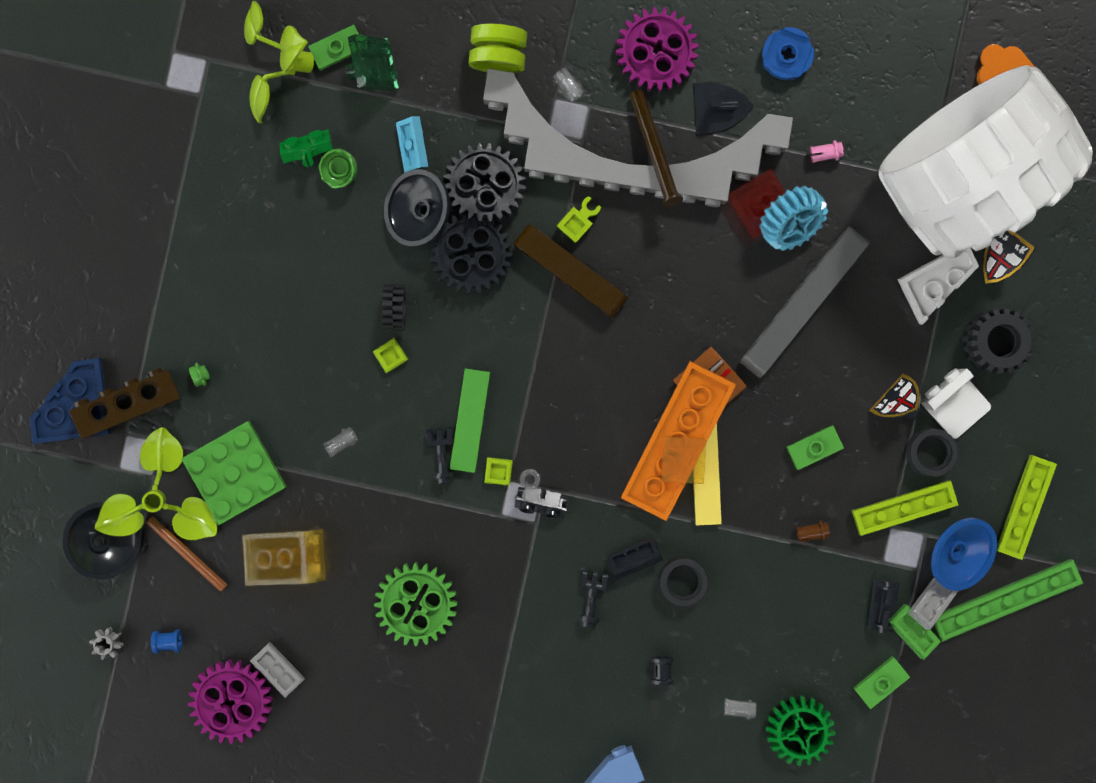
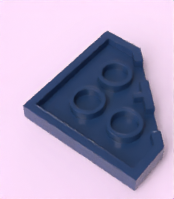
[29,358,112,444]

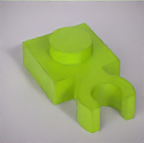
[557,197,601,244]

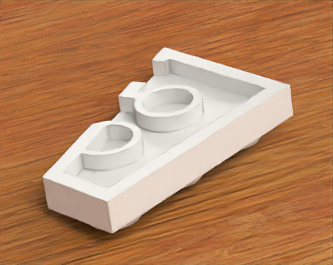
[897,248,979,325]

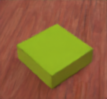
[373,338,408,373]
[484,457,513,486]

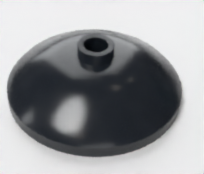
[384,169,450,247]
[61,502,141,580]

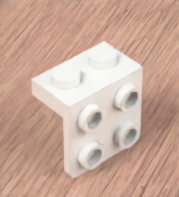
[920,368,991,439]

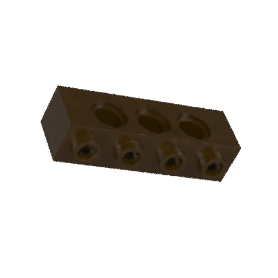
[69,368,181,439]

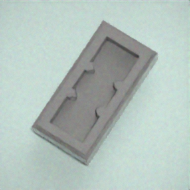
[908,578,958,630]
[250,642,305,698]

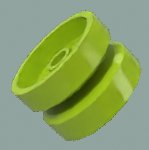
[469,24,527,73]

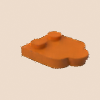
[977,44,1035,85]

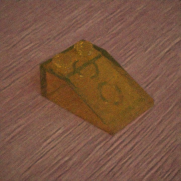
[242,529,326,586]

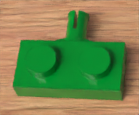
[280,129,333,167]

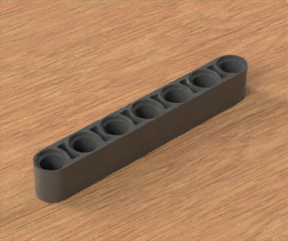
[740,226,870,378]

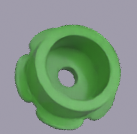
[189,362,210,387]

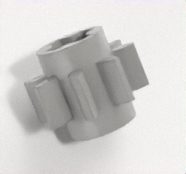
[89,627,124,660]

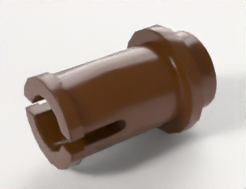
[796,521,830,543]

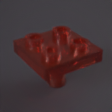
[728,169,786,240]

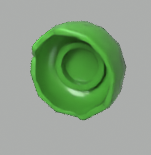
[319,149,358,189]

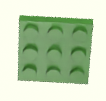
[182,421,287,525]

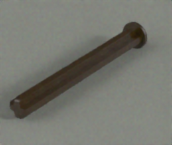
[630,89,683,207]

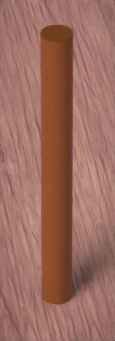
[146,516,228,592]

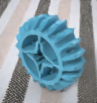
[759,186,828,251]

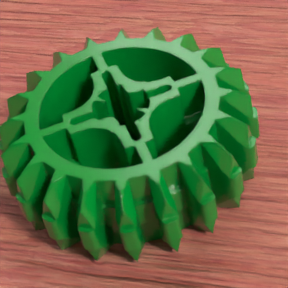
[765,695,836,766]

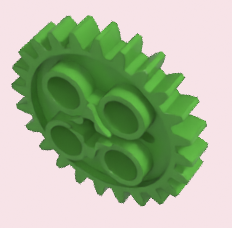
[374,562,458,646]

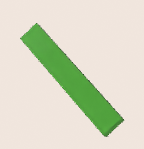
[934,559,1083,642]

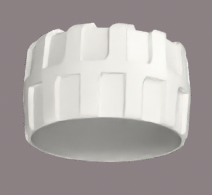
[879,65,1093,258]

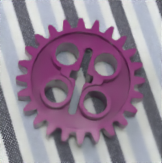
[616,7,699,92]
[188,659,273,744]

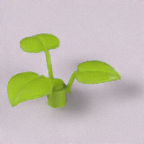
[244,1,314,123]
[95,427,217,540]

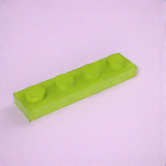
[997,455,1057,560]
[851,480,958,536]

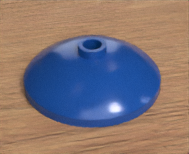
[931,518,997,591]

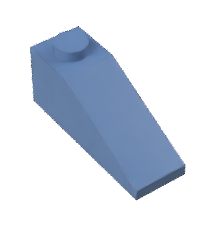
[584,745,644,783]

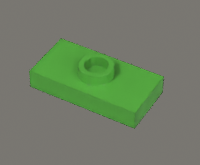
[308,25,366,71]
[786,425,844,470]
[888,604,941,659]
[853,656,910,709]

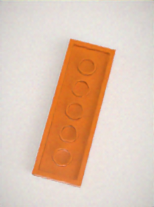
[621,361,736,521]

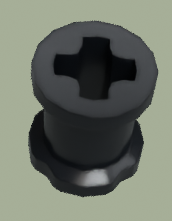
[651,656,673,685]

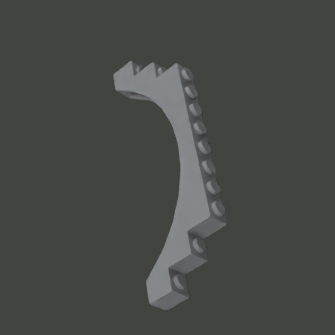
[483,69,793,207]

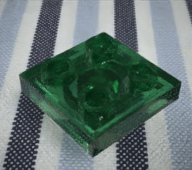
[345,34,399,91]

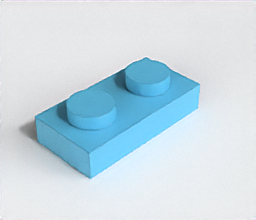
[396,116,428,173]

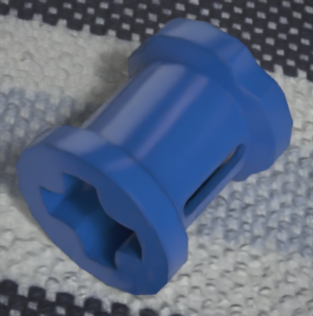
[151,629,182,654]

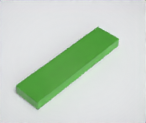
[450,368,490,473]

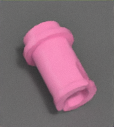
[810,140,844,163]

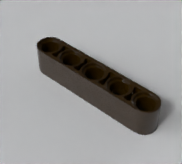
[513,224,628,318]

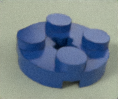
[762,27,814,80]

